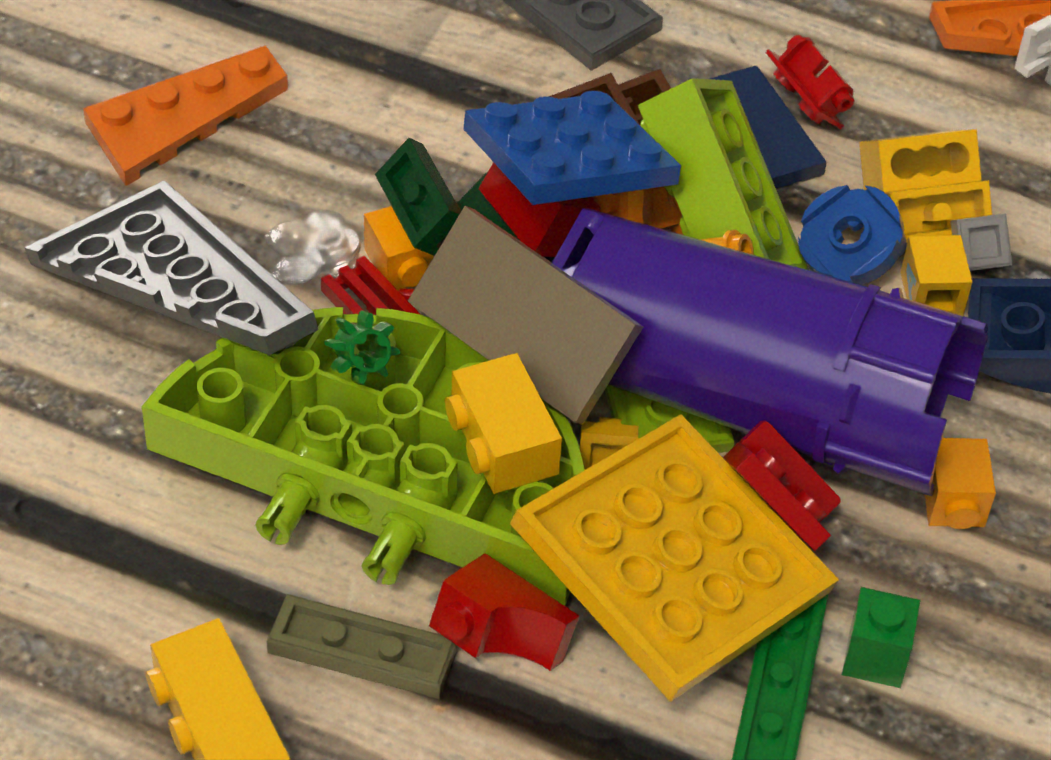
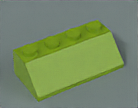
[638,78,809,270]

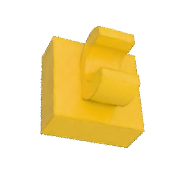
[580,417,639,470]

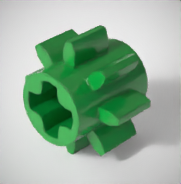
[324,310,400,385]

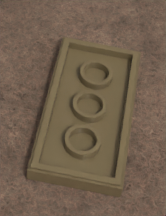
[408,206,643,424]

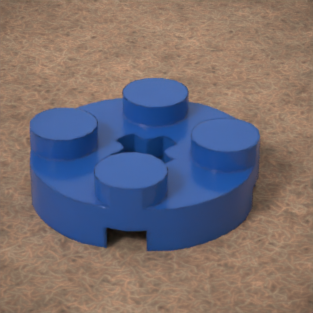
[798,185,907,285]

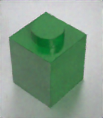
[842,587,920,688]

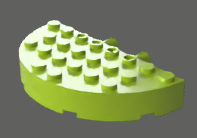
[141,307,585,606]

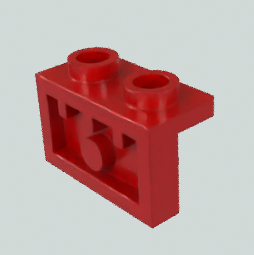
[723,420,841,552]

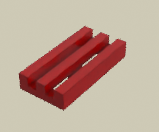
[321,255,420,315]

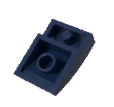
[968,278,1051,393]

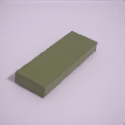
[267,594,457,699]

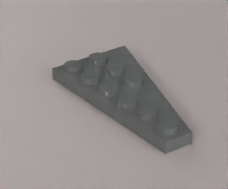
[24,180,319,355]

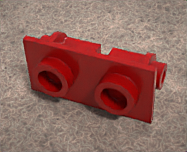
[765,35,855,129]

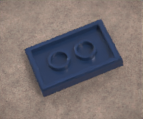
[709,65,827,189]

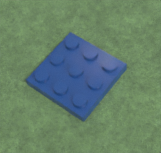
[463,91,681,205]

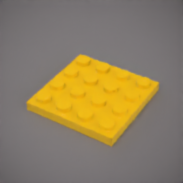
[510,414,839,702]

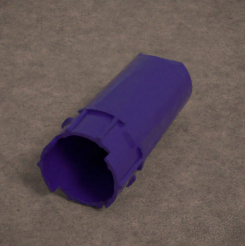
[552,208,988,496]

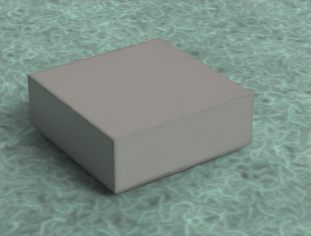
[950,213,1012,270]

